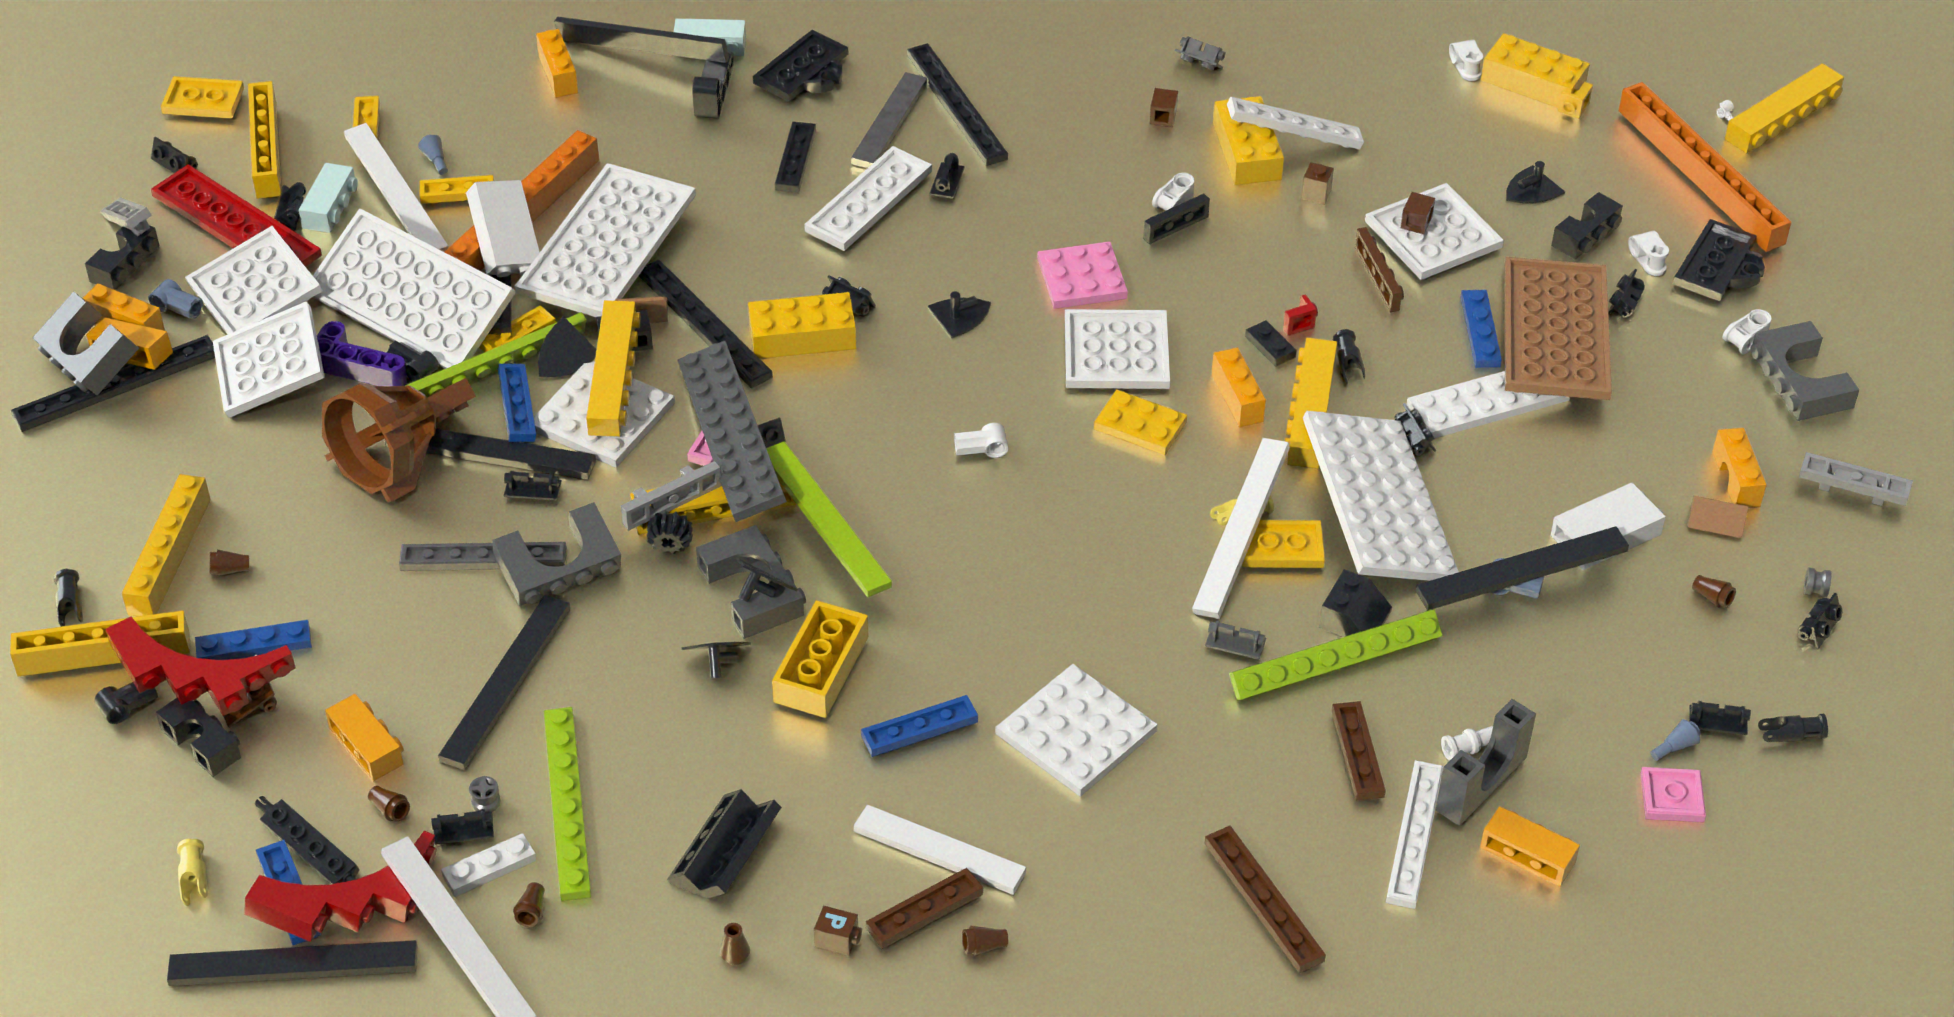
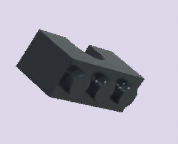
[1551,192,1623,260]
[85,225,160,290]
[156,698,241,777]

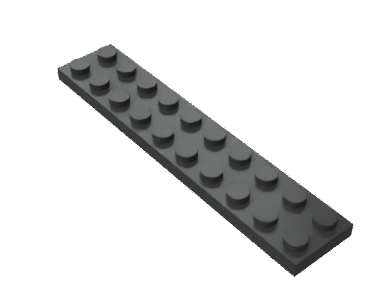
[677,341,787,522]

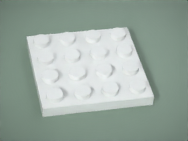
[1365,183,1504,280]
[185,226,322,335]
[213,301,325,418]
[1065,309,1170,389]
[534,361,675,468]
[995,664,1158,797]

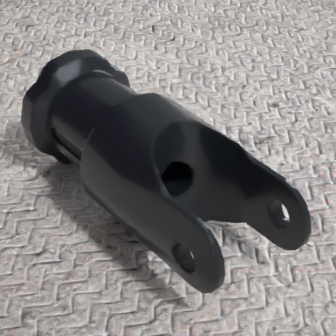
[1333,329,1365,383]
[54,569,83,627]
[1758,713,1828,742]

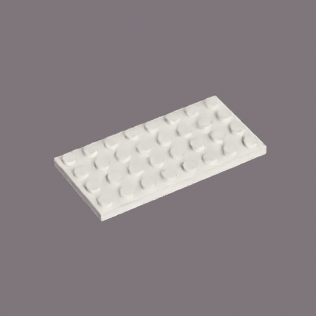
[515,163,696,317]
[313,208,516,369]
[1303,411,1459,581]

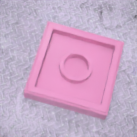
[1641,767,1706,822]

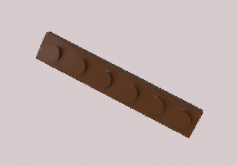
[1204,826,1326,973]

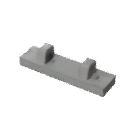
[100,197,152,236]
[1799,452,1913,506]
[621,461,722,531]

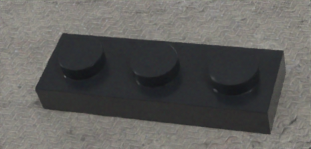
[1143,193,1210,244]

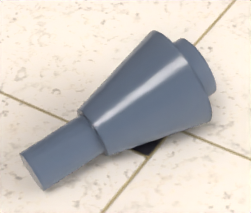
[418,135,448,175]
[1650,719,1701,761]

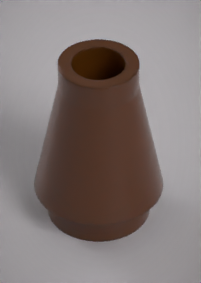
[210,549,249,576]
[1692,575,1736,608]
[368,786,410,822]
[513,882,545,927]
[720,923,750,965]
[962,926,1008,956]

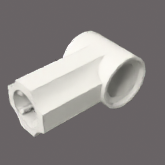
[954,423,1009,458]

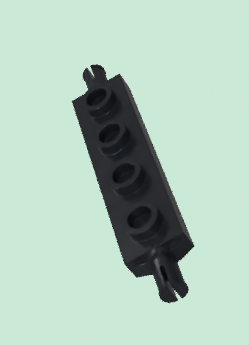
[255,796,360,884]

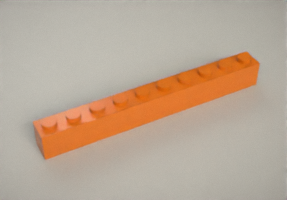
[1619,82,1792,252]
[445,130,599,271]

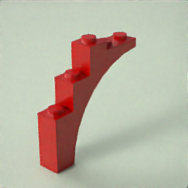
[105,616,296,716]
[244,831,437,942]

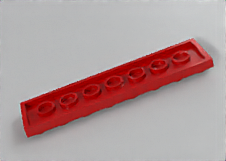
[151,164,322,267]

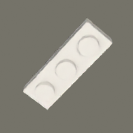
[441,833,536,897]

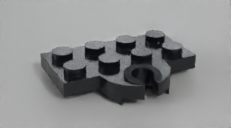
[753,30,849,102]
[1673,219,1765,301]

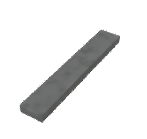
[851,72,927,168]
[399,542,567,571]

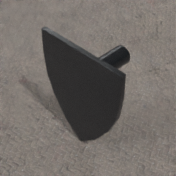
[1506,161,1565,203]
[928,291,991,338]
[538,316,597,378]
[736,558,798,602]
[681,642,751,678]

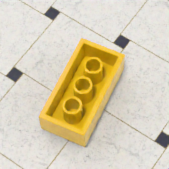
[1481,33,1590,108]
[1213,96,1284,185]
[748,292,856,359]
[772,600,869,718]

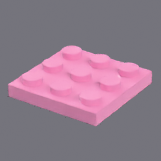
[1037,242,1128,309]

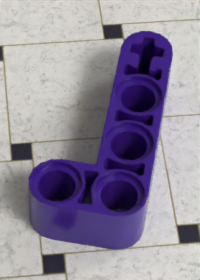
[317,321,408,386]

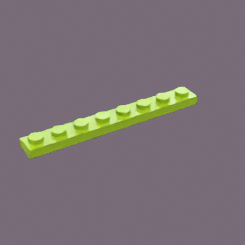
[405,312,587,397]
[1229,609,1442,700]
[544,707,591,901]

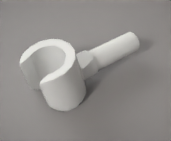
[1717,100,1734,121]

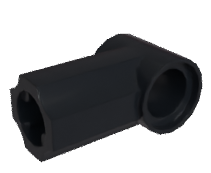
[387,341,439,382]
[95,682,158,724]

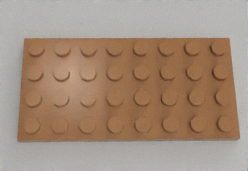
[1504,257,1612,400]

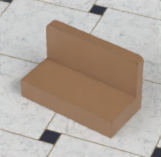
[615,297,668,323]
[1688,495,1748,538]

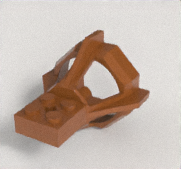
[322,378,476,503]

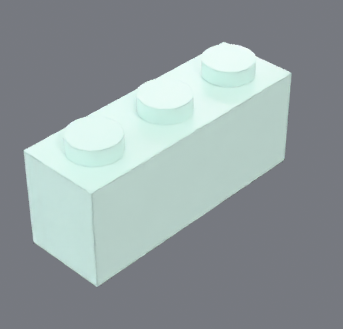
[674,19,746,56]
[299,163,358,233]

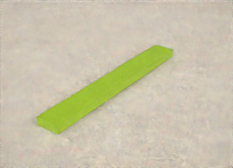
[766,442,892,598]

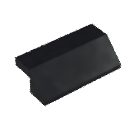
[667,789,782,899]

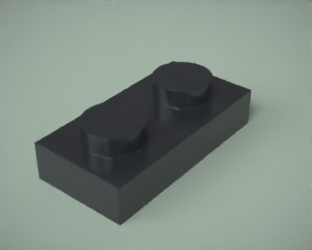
[1245,320,1297,367]

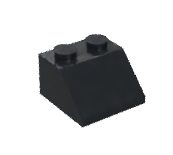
[1319,569,1392,637]

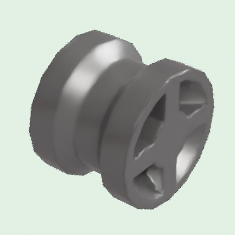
[1804,567,1831,597]
[469,776,501,812]

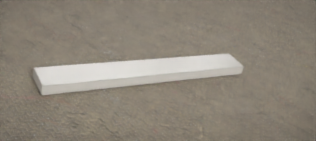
[344,123,448,252]
[1192,438,1290,619]
[381,836,536,1017]

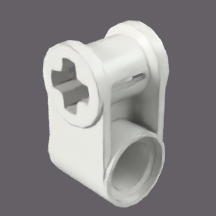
[1449,40,1483,81]
[1152,173,1194,210]
[1628,230,1669,276]
[1723,309,1771,354]

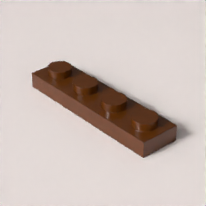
[1355,227,1404,313]
[1332,701,1386,801]
[866,867,983,949]

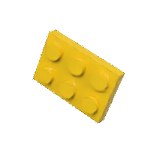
[161,76,244,118]
[1094,389,1187,455]
[1242,520,1325,568]

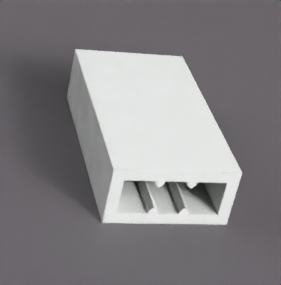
[466,180,540,277]
[1550,483,1666,570]

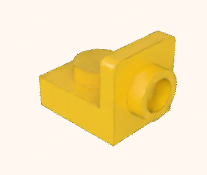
[1557,82,1593,119]

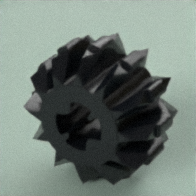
[647,510,693,554]

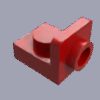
[1283,294,1318,336]

